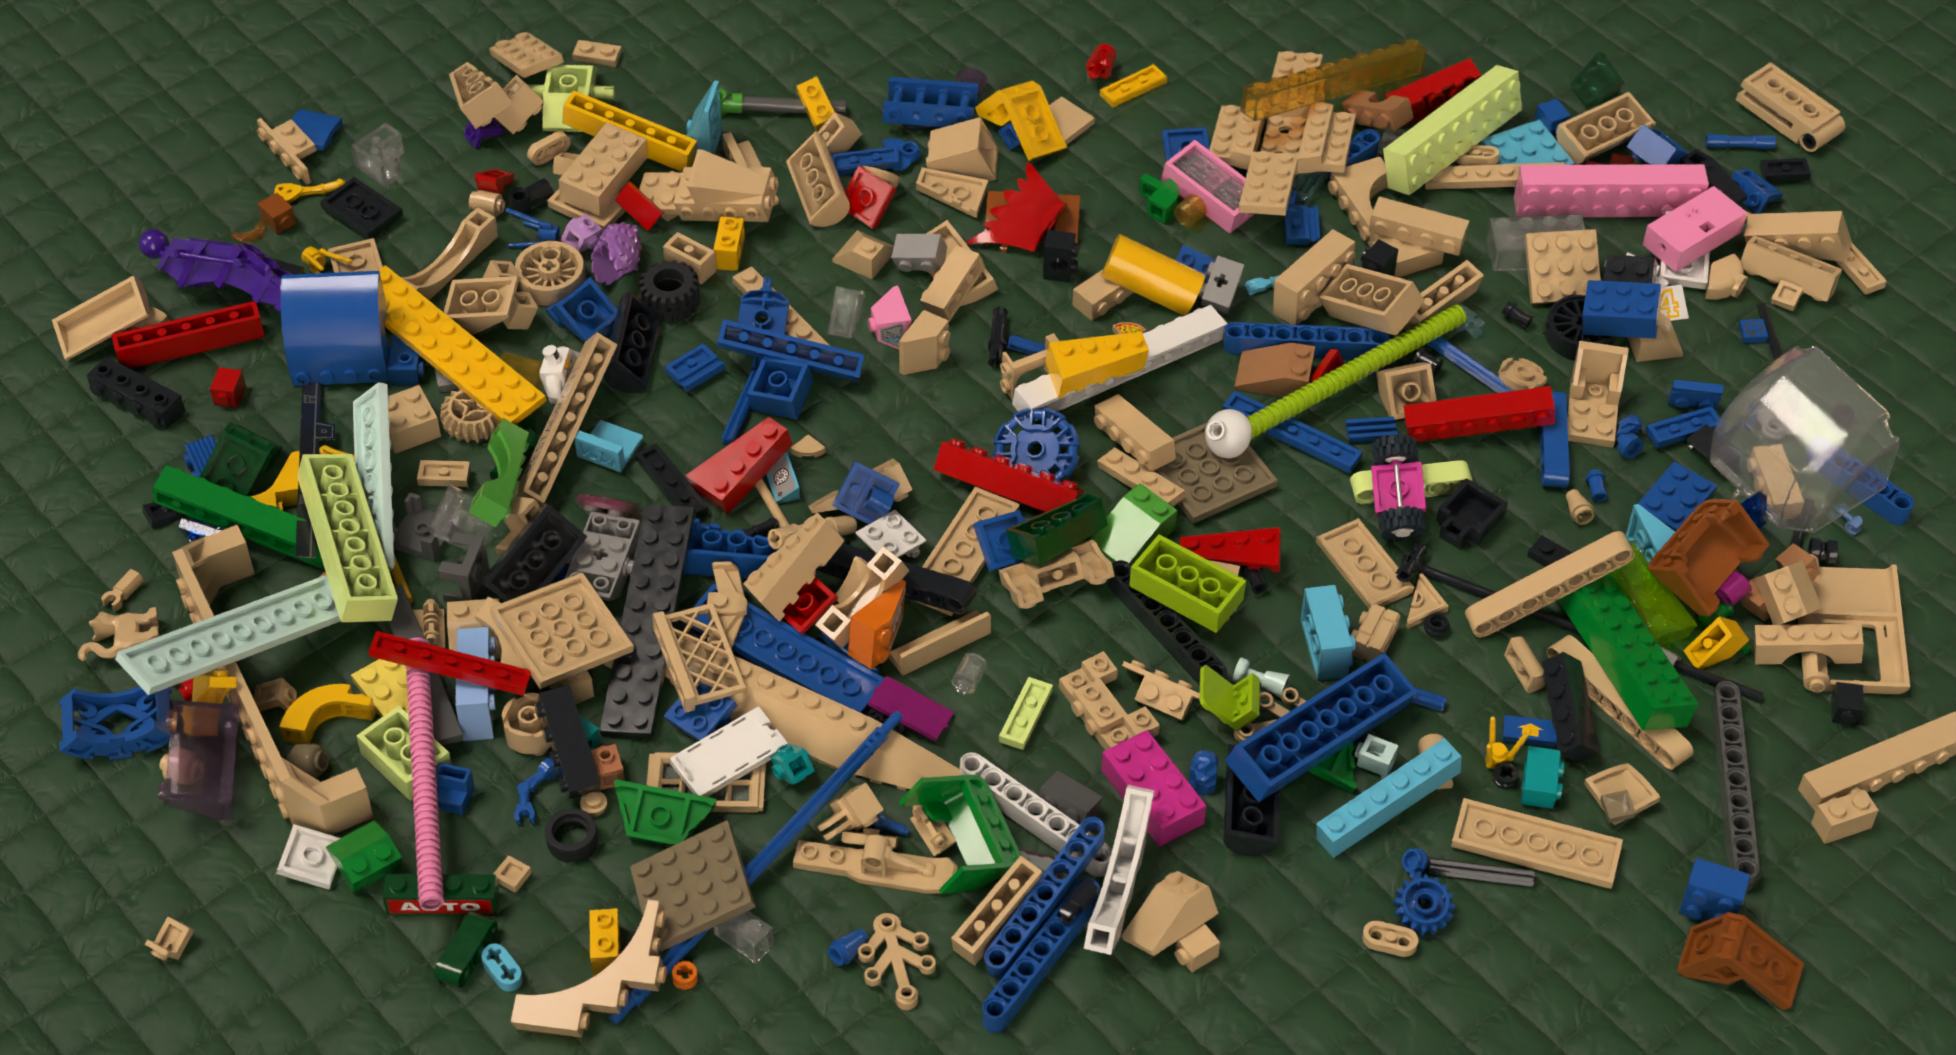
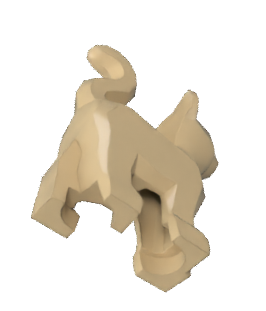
[78,607,159,661]

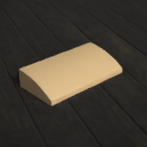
[926,220,998,306]
[52,276,150,361]

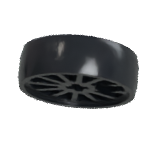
[1545,295,1616,360]

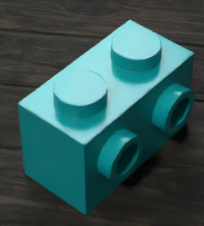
[1521,746,1564,809]

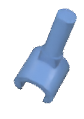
[1836,506,1863,535]

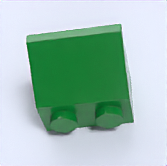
[326,821,402,893]

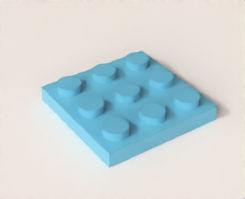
[1480,120,1575,189]

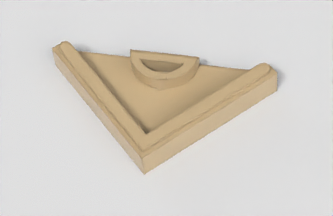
[1406,573,1449,629]

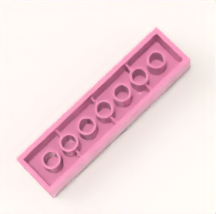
[1514,164,1709,217]

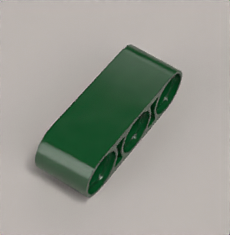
[434,911,498,988]

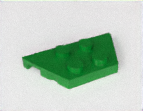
[1308,742,1357,794]
[614,779,717,847]

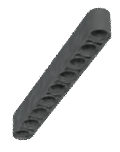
[1711,681,1759,892]

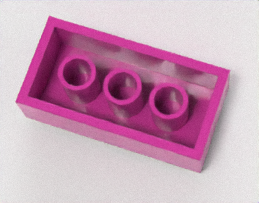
[1101,730,1206,847]

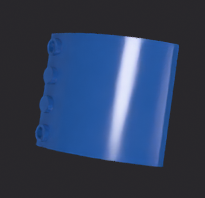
[281,271,390,386]

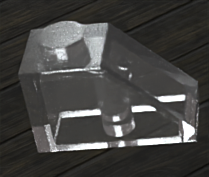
[828,287,865,338]

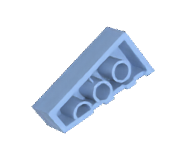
[456,627,496,741]

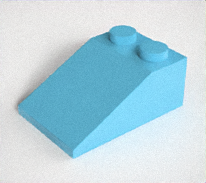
[685,80,722,154]
[1626,504,1675,594]

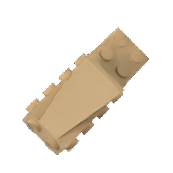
[639,149,779,222]

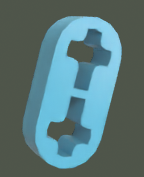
[481,944,523,992]

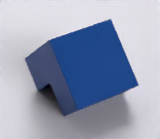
[436,762,475,815]

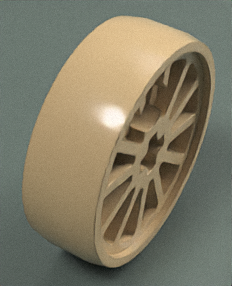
[515,241,586,306]

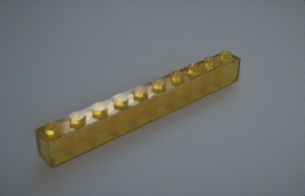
[1240,40,1427,121]

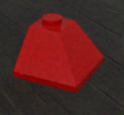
[782,577,838,635]

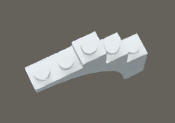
[1084,785,1155,955]

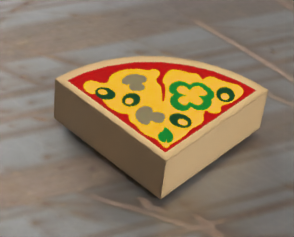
[1112,322,1146,334]

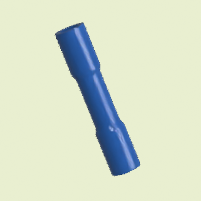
[1705,134,1776,149]

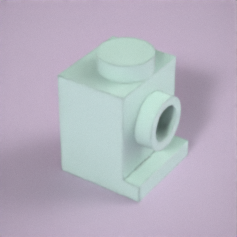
[1354,734,1398,779]

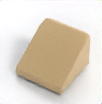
[553,152,579,175]

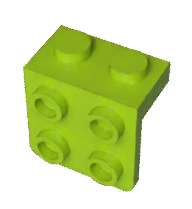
[1199,665,1260,730]

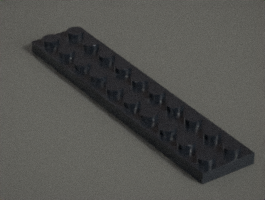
[599,505,696,738]

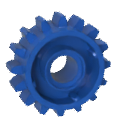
[1393,874,1455,936]

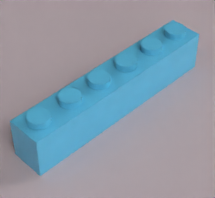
[1316,738,1462,858]

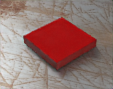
[845,166,897,229]

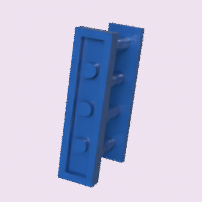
[883,77,979,127]

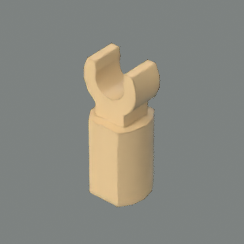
[101,569,144,612]

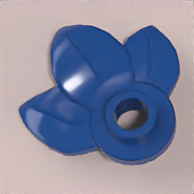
[882,139,921,171]

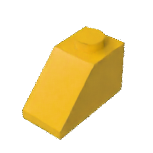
[1683,617,1749,669]

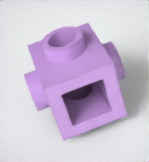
[561,214,602,253]

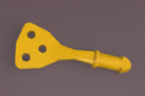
[274,179,346,203]

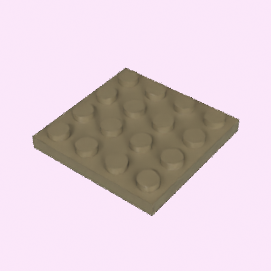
[1154,422,1278,524]
[630,820,756,953]

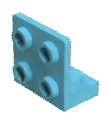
[575,420,643,472]

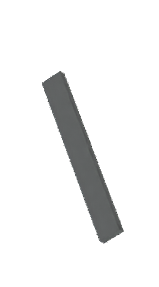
[387,584,463,745]

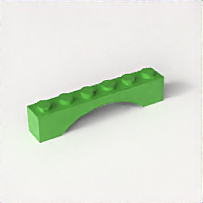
[469,418,529,527]

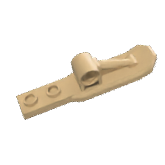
[793,835,958,894]

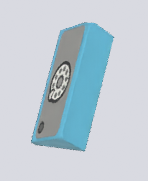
[766,452,800,504]

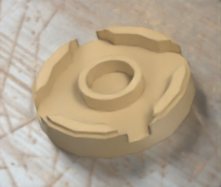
[1498,358,1547,390]

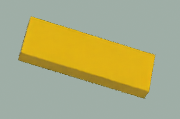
[1100,64,1167,108]

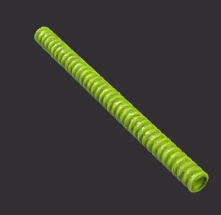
[1247,304,1467,439]

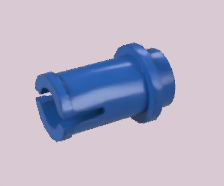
[1585,469,1608,502]

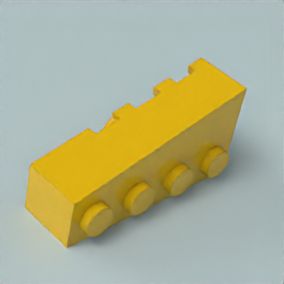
[1045,331,1149,398]

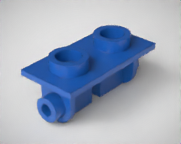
[1176,245,1216,283]

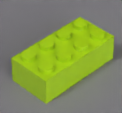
[1129,534,1246,633]

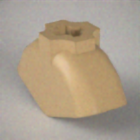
[1705,254,1748,300]

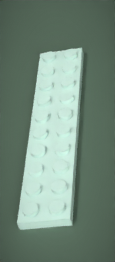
[115,575,340,695]

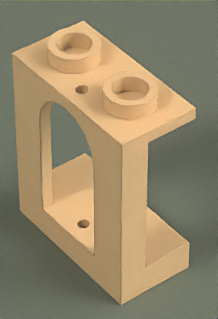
[1000,333,1059,401]

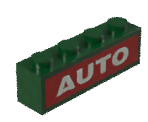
[382,874,500,916]

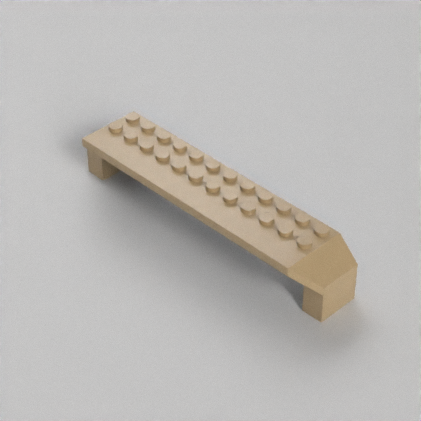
[172,525,374,835]

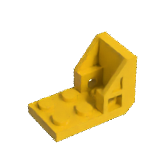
[975,81,1067,161]

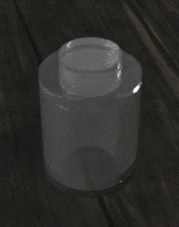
[951,653,988,694]

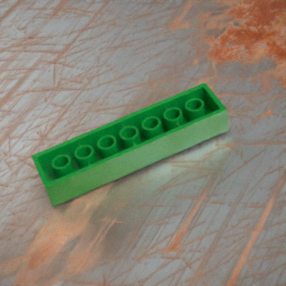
[1558,573,1699,731]

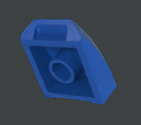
[551,277,618,342]

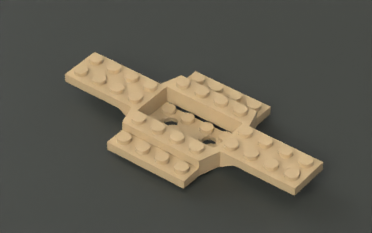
[1209,51,1356,216]

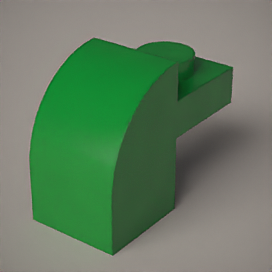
[1139,173,1179,225]

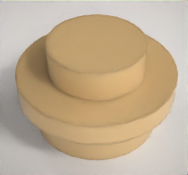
[580,791,607,817]

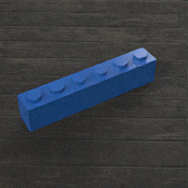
[717,319,865,383]

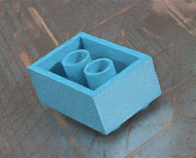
[1300,585,1355,681]

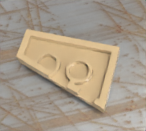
[916,167,988,218]

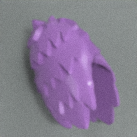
[591,222,642,286]

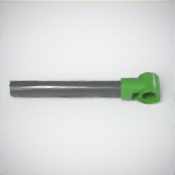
[719,88,846,117]

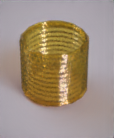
[1174,194,1207,227]

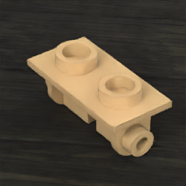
[910,805,957,857]

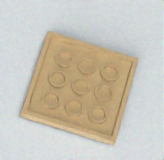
[490,572,633,689]

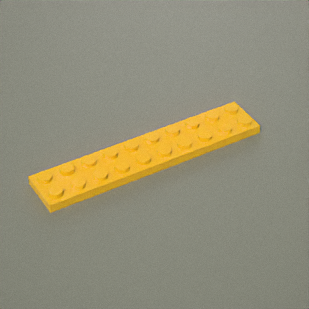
[378,265,546,425]

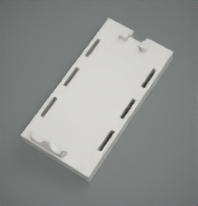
[670,706,788,797]

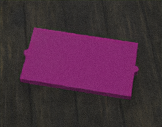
[867,676,954,742]

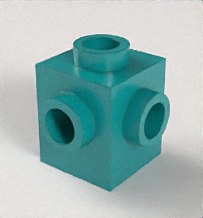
[770,743,815,785]

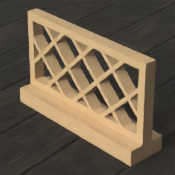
[653,603,746,713]

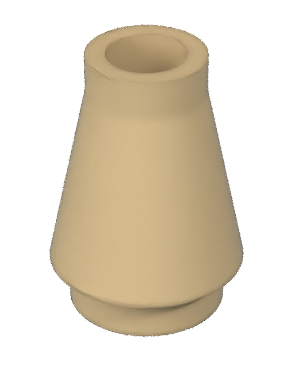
[1566,489,1595,525]

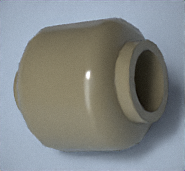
[286,744,329,778]

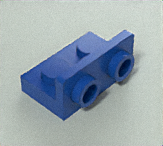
[1731,168,1784,214]

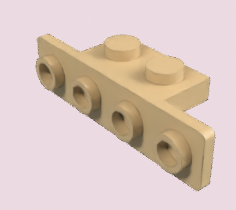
[257,118,317,185]
[1122,660,1200,721]

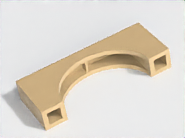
[1328,157,1444,278]

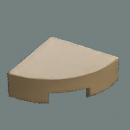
[791,435,826,458]

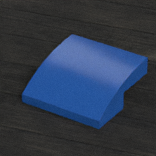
[292,109,342,150]

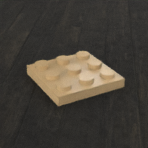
[1524,229,1601,305]

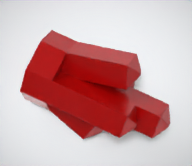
[1085,43,1117,80]

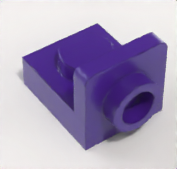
[464,117,504,148]

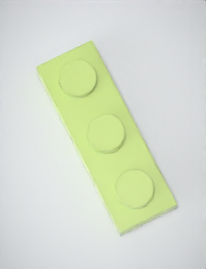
[999,677,1053,750]

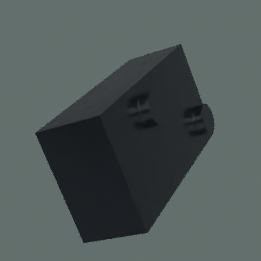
[479,504,588,603]

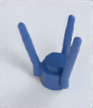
[506,208,560,248]

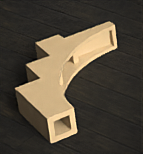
[511,900,667,1038]

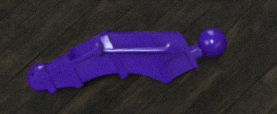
[139,229,292,312]

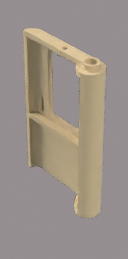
[1798,554,1910,694]

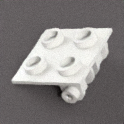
[855,510,926,558]

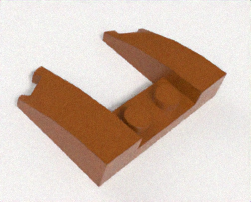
[984,191,1080,253]

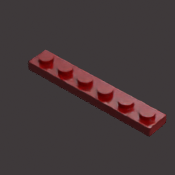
[368,631,531,696]

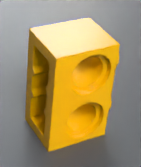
[797,77,834,132]
[713,216,745,271]
[590,909,621,976]

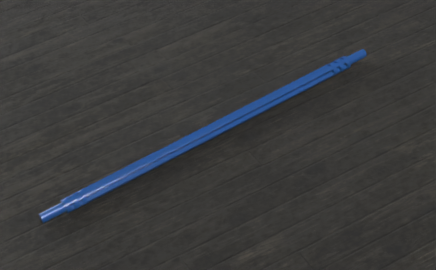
[609,711,903,1025]

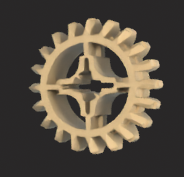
[440,388,500,444]

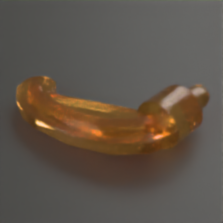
[231,220,265,241]

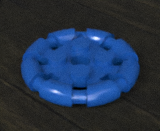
[992,407,1080,481]

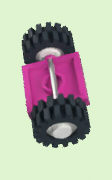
[1371,434,1426,542]

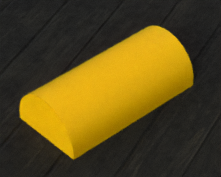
[1101,234,1205,316]

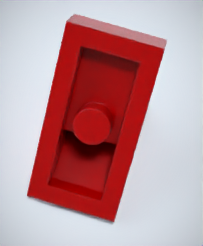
[475,169,515,196]

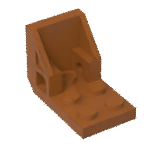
[1677,912,1804,1010]

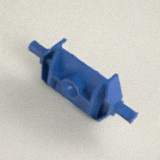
[738,276,789,370]

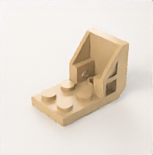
[1567,341,1628,448]

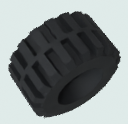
[639,260,700,323]

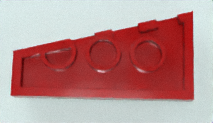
[1180,527,1282,572]

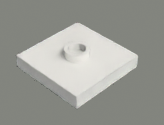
[276,824,341,890]

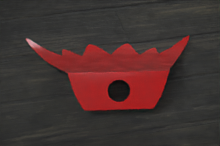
[966,162,1068,252]

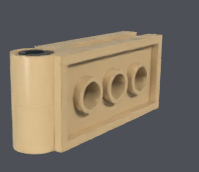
[1736,62,1845,152]

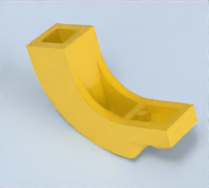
[279,684,376,744]

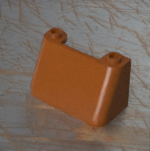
[1648,499,1770,616]

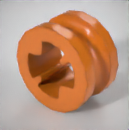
[672,961,698,990]

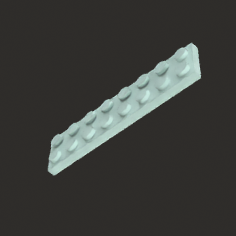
[353,382,395,571]

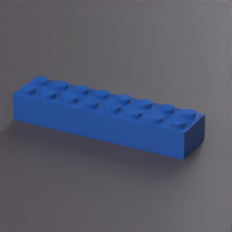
[1225,652,1418,802]

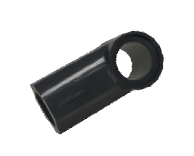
[509,178,553,218]

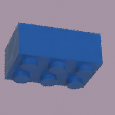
[1583,280,1661,339]
[1638,461,1717,532]

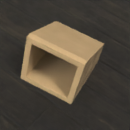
[926,117,999,181]

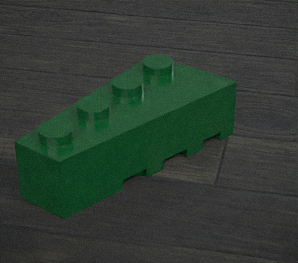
[1006,494,1108,566]

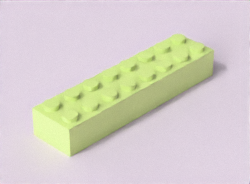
[1383,65,1522,195]
[297,454,398,622]

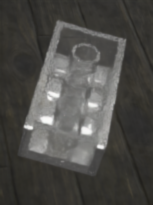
[1486,215,1586,271]

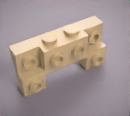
[998,539,1115,609]
[1059,651,1160,751]

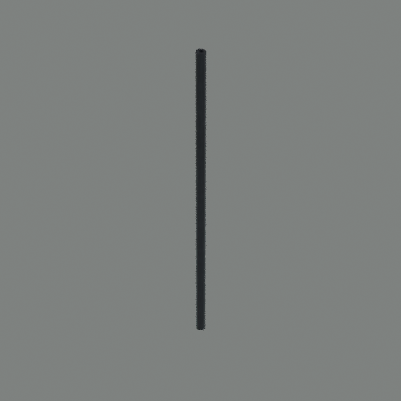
[1419,564,1764,702]

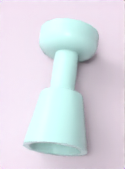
[1232,657,1291,698]

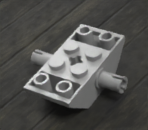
[565,511,640,601]

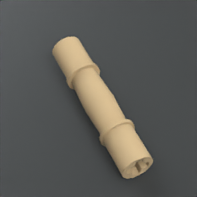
[768,515,857,549]

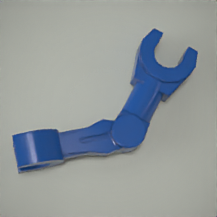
[514,758,558,826]

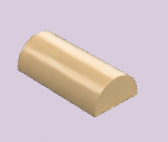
[1556,92,1656,164]
[786,131,850,227]

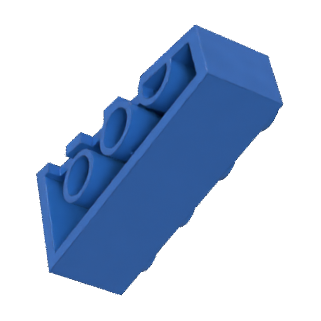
[684,518,778,579]

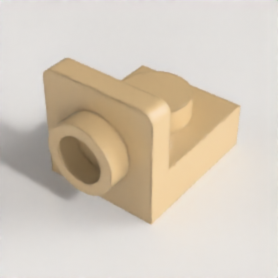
[253,678,297,712]

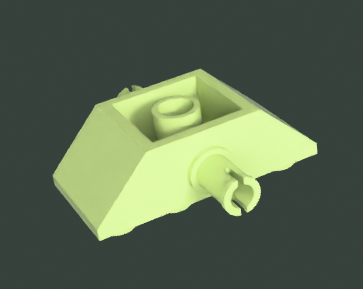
[527,65,615,132]

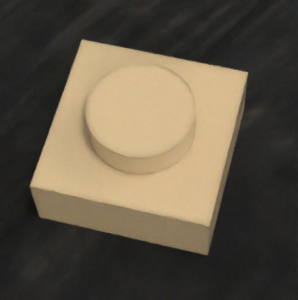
[1771,280,1803,311]
[493,855,532,893]

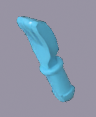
[1245,275,1280,295]

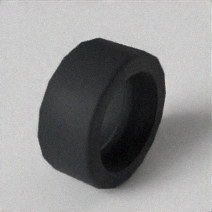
[545,808,598,862]

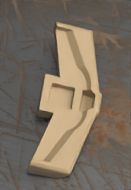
[704,562,748,652]

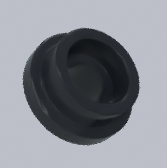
[1424,613,1450,637]

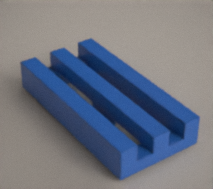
[1345,416,1398,443]

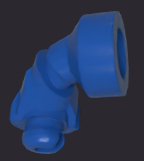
[1615,415,1643,459]

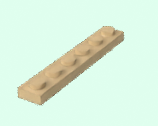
[1425,162,1564,189]
[732,266,830,346]

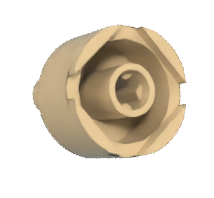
[502,693,551,756]

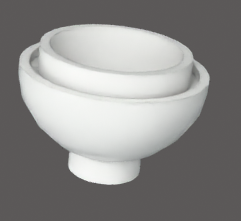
[1205,409,1252,459]

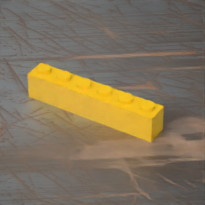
[563,90,697,172]

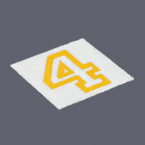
[1660,285,1689,321]

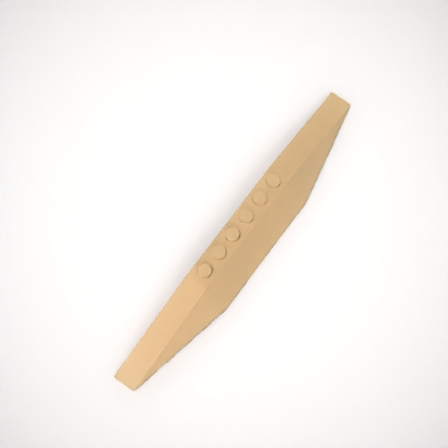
[665,638,960,791]

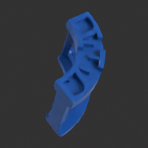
[59,686,176,760]

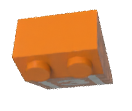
[848,580,906,669]

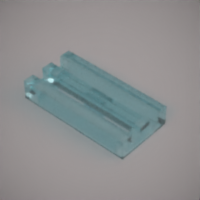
[1292,171,1328,205]

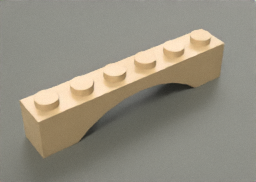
[401,208,498,300]

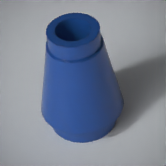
[828,929,869,966]

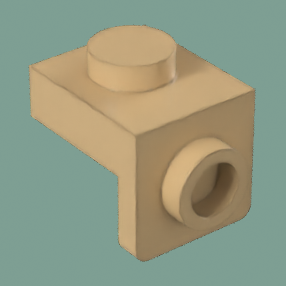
[145,917,194,961]

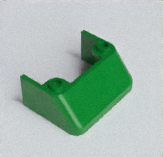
[899,775,1021,894]

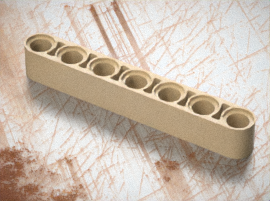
[1465,531,1635,637]
[1547,635,1693,770]

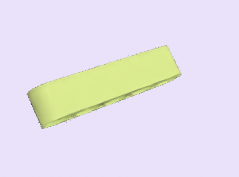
[1350,461,1473,504]

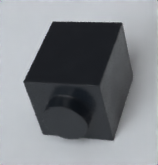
[1831,682,1864,725]

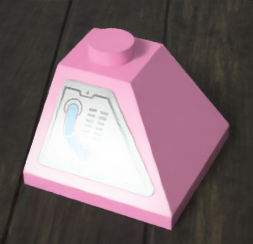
[868,286,911,349]

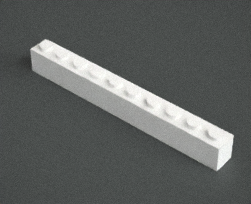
[1012,305,1227,421]

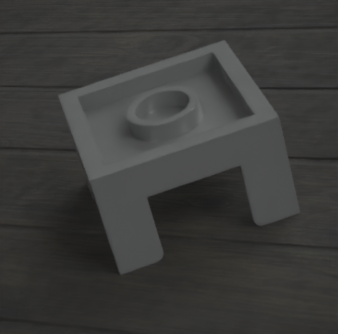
[392,493,458,562]
[438,532,490,603]

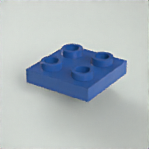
[832,460,900,524]
[664,680,738,741]

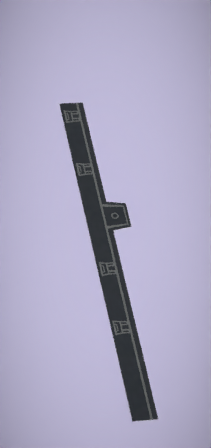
[295,381,335,558]

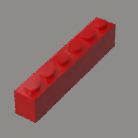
[112,301,265,369]
[1403,386,1555,442]
[933,438,1085,512]

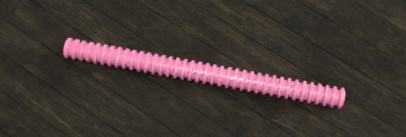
[406,637,444,910]

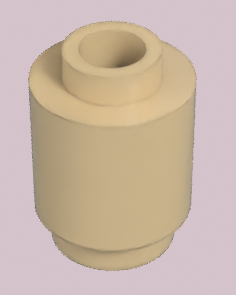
[469,190,505,217]

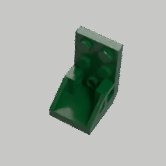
[200,422,283,496]

